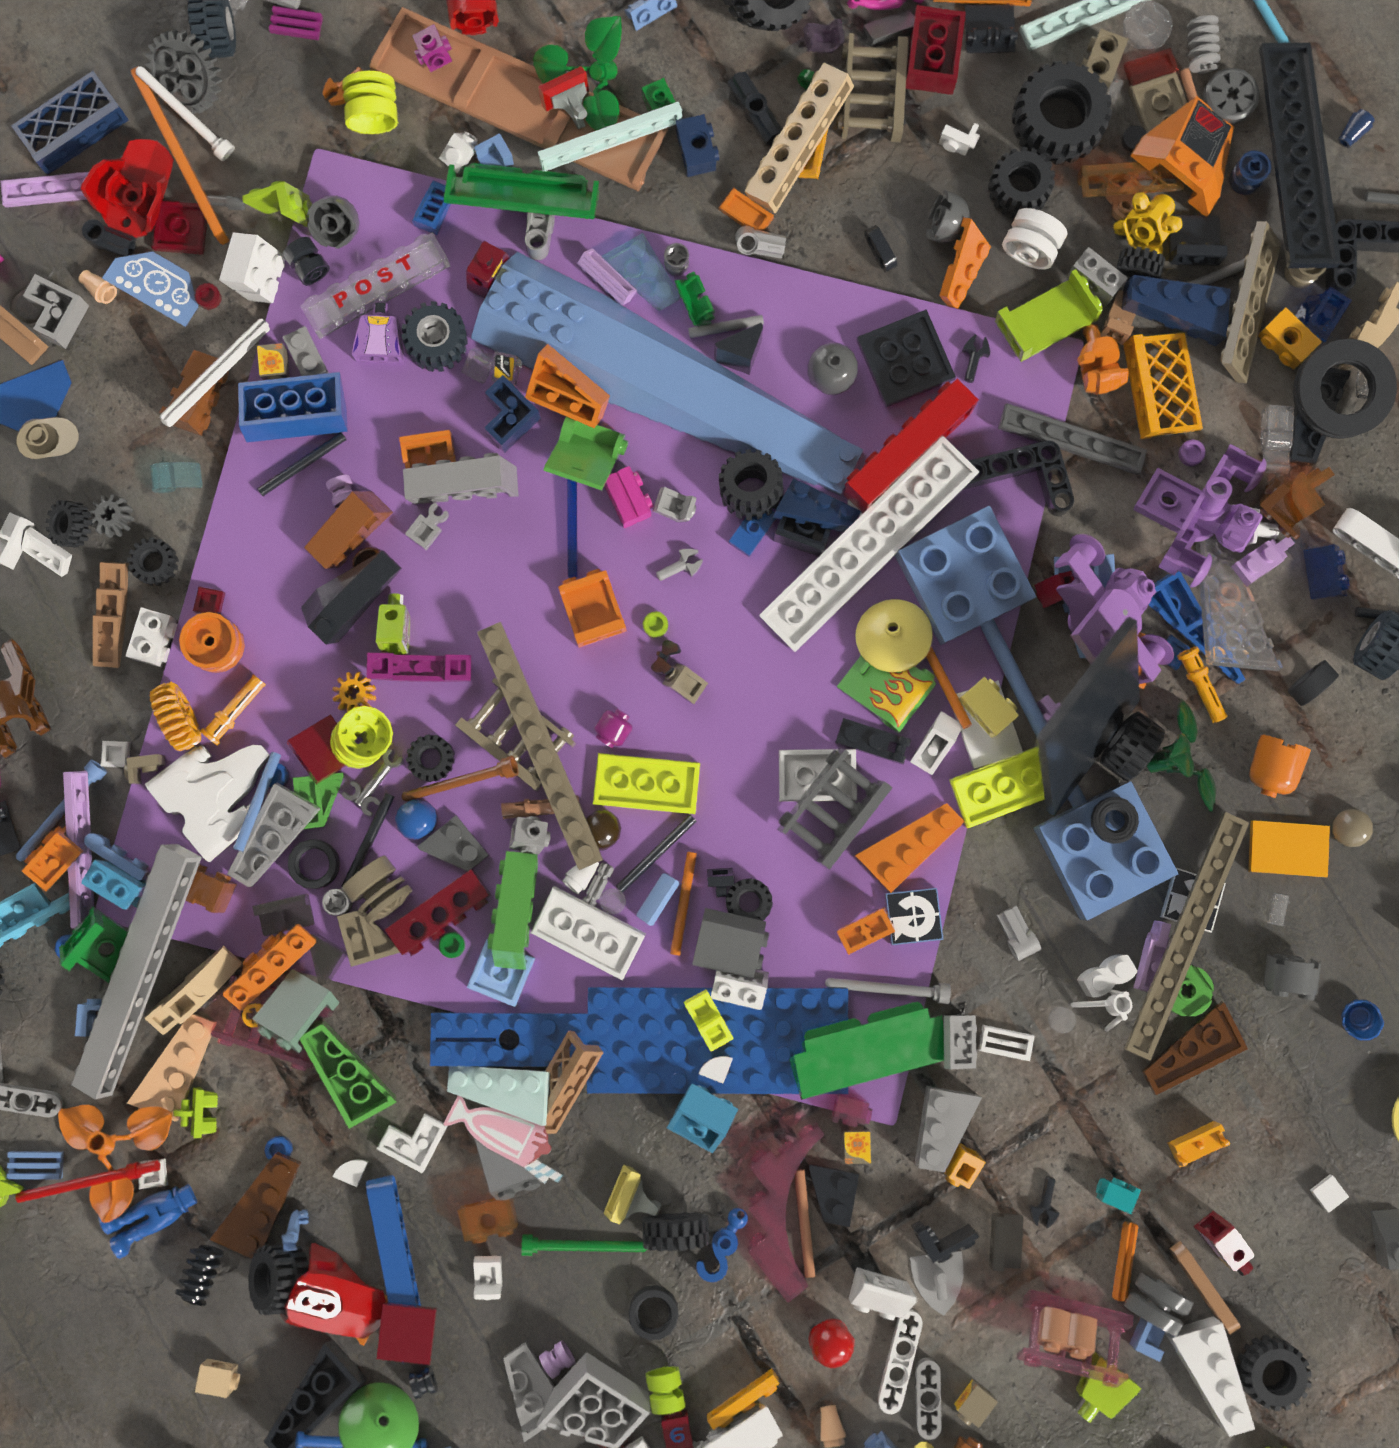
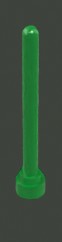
[521,1234,647,1256]

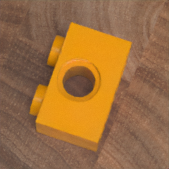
[1258,307,1322,370]

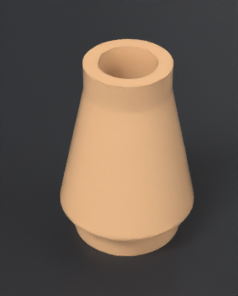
[79,270,117,304]
[820,1405,847,1448]

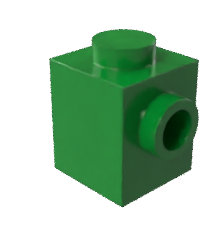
[642,78,676,112]

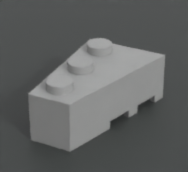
[914,1086,982,1172]

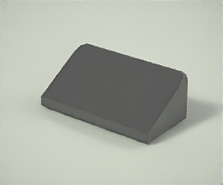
[863,9,915,47]

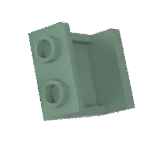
[252,969,339,1053]

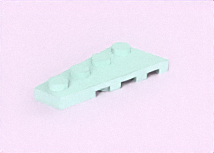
[447,1066,550,1126]

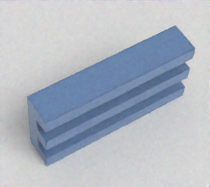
[7,1151,64,1179]

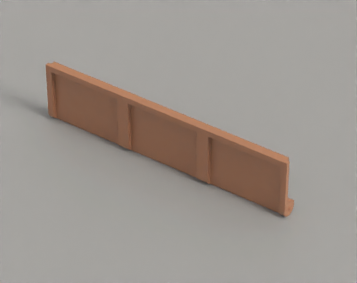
[370,7,669,191]

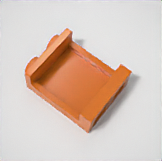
[558,569,627,648]

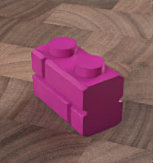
[604,466,654,528]

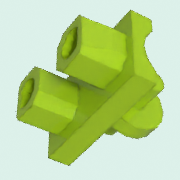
[173,1087,218,1138]

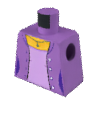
[352,303,404,364]

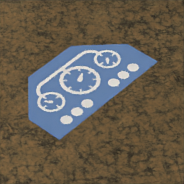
[102,252,199,327]

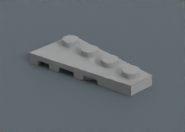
[227,783,321,887]

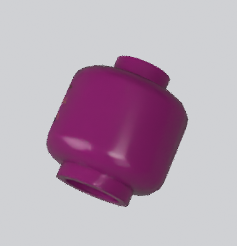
[594,709,633,748]

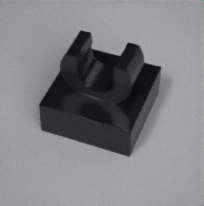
[707,868,734,897]

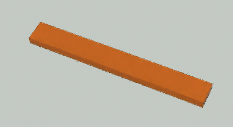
[131,66,230,245]

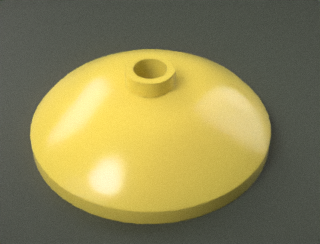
[855,599,933,672]

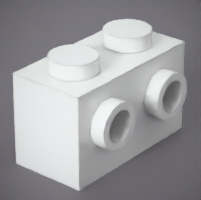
[126,608,178,668]

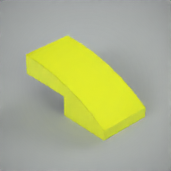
[684,989,734,1051]

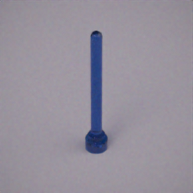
[567,479,578,578]

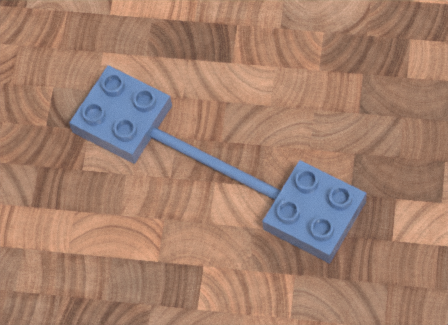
[895,505,1178,921]

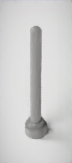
[825,978,951,1004]

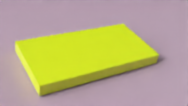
[949,746,1045,828]
[593,753,700,814]

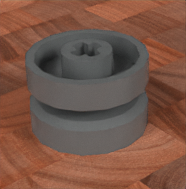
[1124,1272,1194,1336]

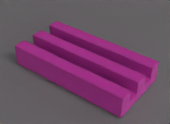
[269,6,323,40]

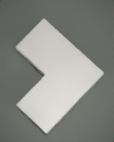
[377,1113,448,1173]

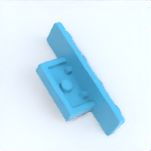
[0,883,70,947]

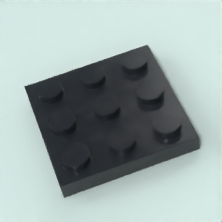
[856,309,956,408]

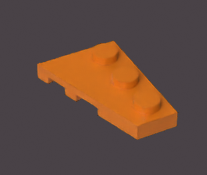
[939,217,991,309]

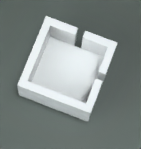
[219,233,286,303]

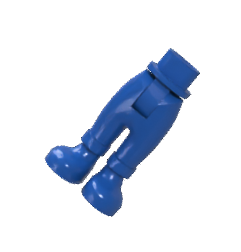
[98,1184,197,1259]

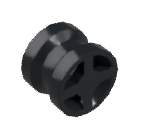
[409,1366,438,1399]

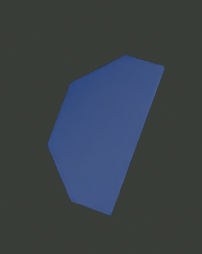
[0,360,71,431]

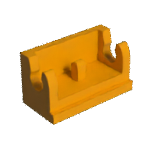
[1167,1121,1230,1167]

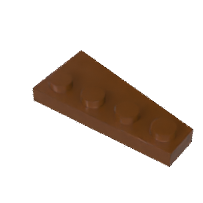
[1142,1001,1248,1095]
[210,1152,301,1259]

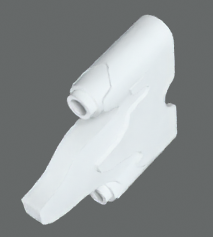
[145,745,270,862]

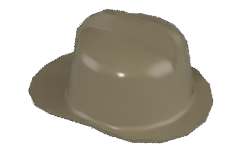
[16,417,79,459]

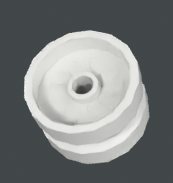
[1002,208,1067,270]

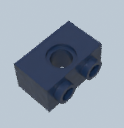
[676,114,720,177]

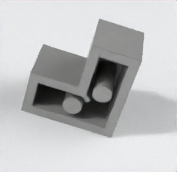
[23,274,89,349]

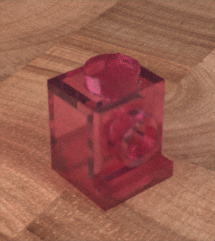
[831,1094,872,1127]

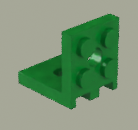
[59,907,128,983]

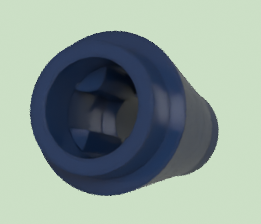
[1338,109,1375,148]

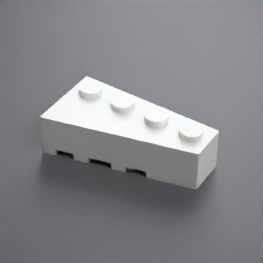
[1165,1316,1255,1437]
[693,1403,783,1448]

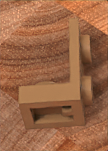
[1100,290,1136,345]

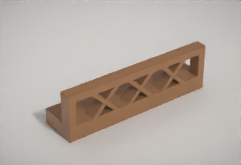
[0,305,48,365]
[545,1031,604,1134]

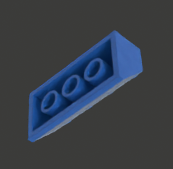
[238,372,348,443]

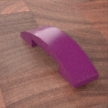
[367,653,471,682]

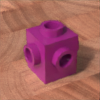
[412,24,452,72]

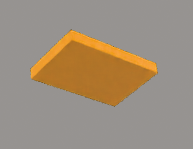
[1248,820,1330,877]

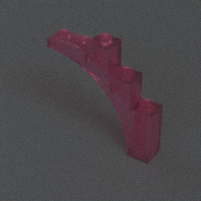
[747,1123,825,1303]

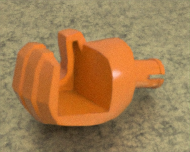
[1077,324,1129,395]

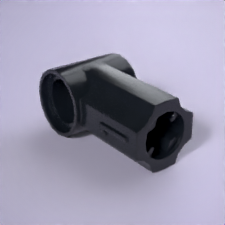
[82,219,137,257]

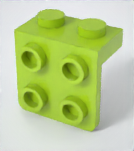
[242,181,312,227]

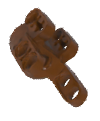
[0,639,51,758]

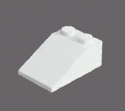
[849,1267,917,1320]

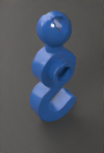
[696,1208,748,1282]

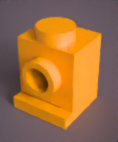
[944,1143,986,1189]

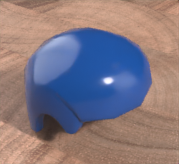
[395,799,438,840]
[1341,999,1384,1040]

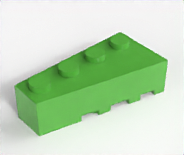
[488,851,538,970]
[300,1018,396,1129]

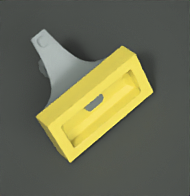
[603,1164,661,1224]

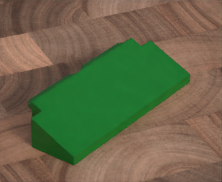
[444,163,599,220]
[789,1002,944,1100]

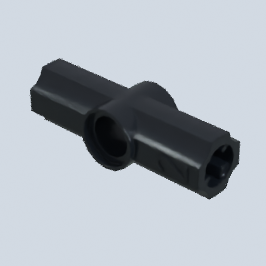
[727,71,782,146]

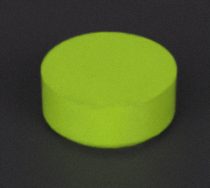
[643,611,668,638]

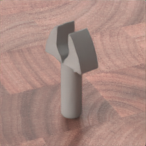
[656,549,703,581]

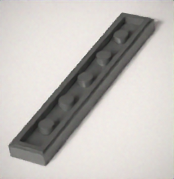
[998,403,1147,475]

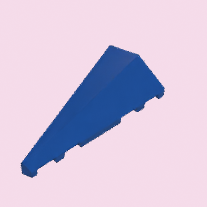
[1149,571,1246,684]

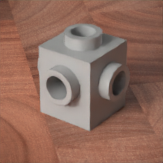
[509,816,550,854]

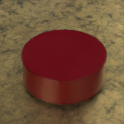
[194,283,222,310]

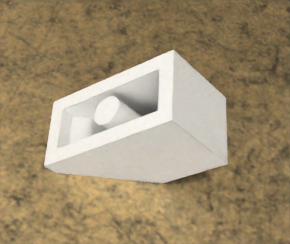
[910,711,962,775]

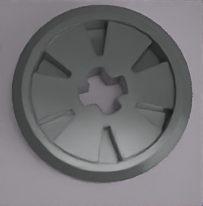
[1203,68,1259,124]

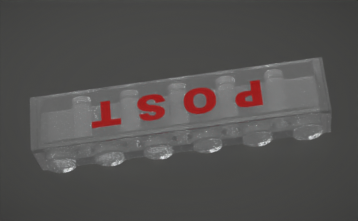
[300,232,450,339]

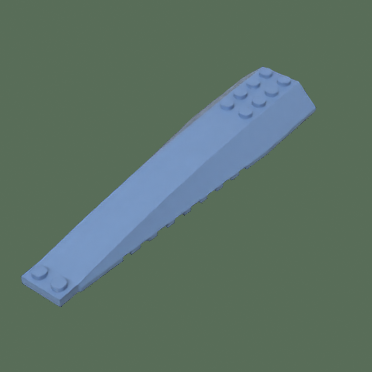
[471,252,864,496]

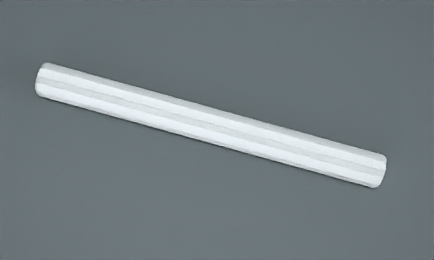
[160,318,270,427]

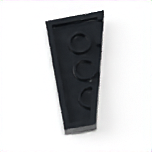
[1288,365,1351,466]

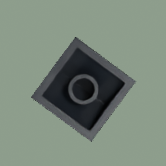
[714,323,763,375]
[774,516,831,557]

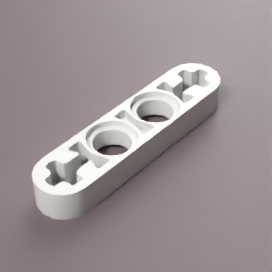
[878,1309,922,1414]

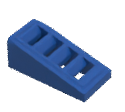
[412,180,451,235]

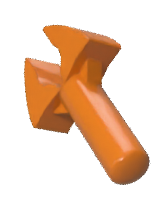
[323,67,363,106]

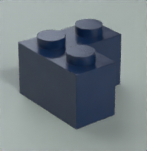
[484,375,541,453]

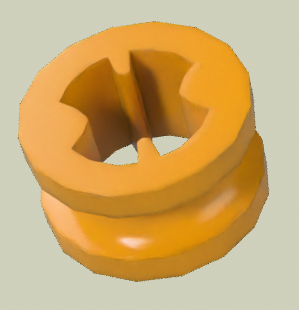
[242,1003,263,1027]

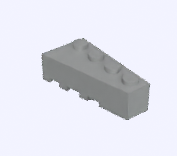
[403,453,519,504]

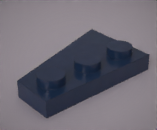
[773,478,861,532]

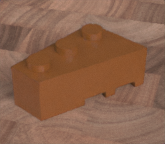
[159,350,229,436]
[304,491,393,569]
[185,863,237,913]

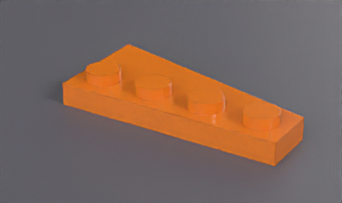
[854,803,965,893]

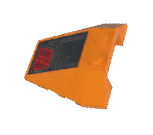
[1130,96,1234,217]

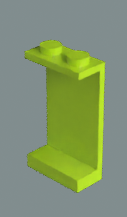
[995,269,1103,362]

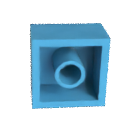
[667,1084,738,1153]

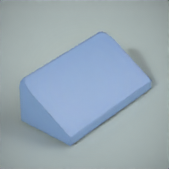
[637,873,679,926]

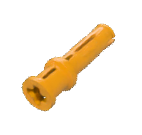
[1177,646,1228,723]
[200,674,266,746]

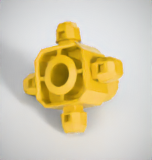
[1114,192,1182,254]

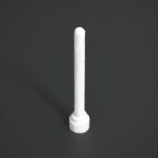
[136,66,235,161]

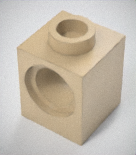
[195,1359,240,1398]

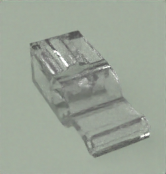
[1261,405,1294,474]

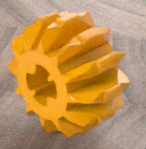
[332,672,377,712]

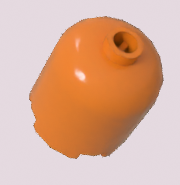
[1249,735,1311,798]

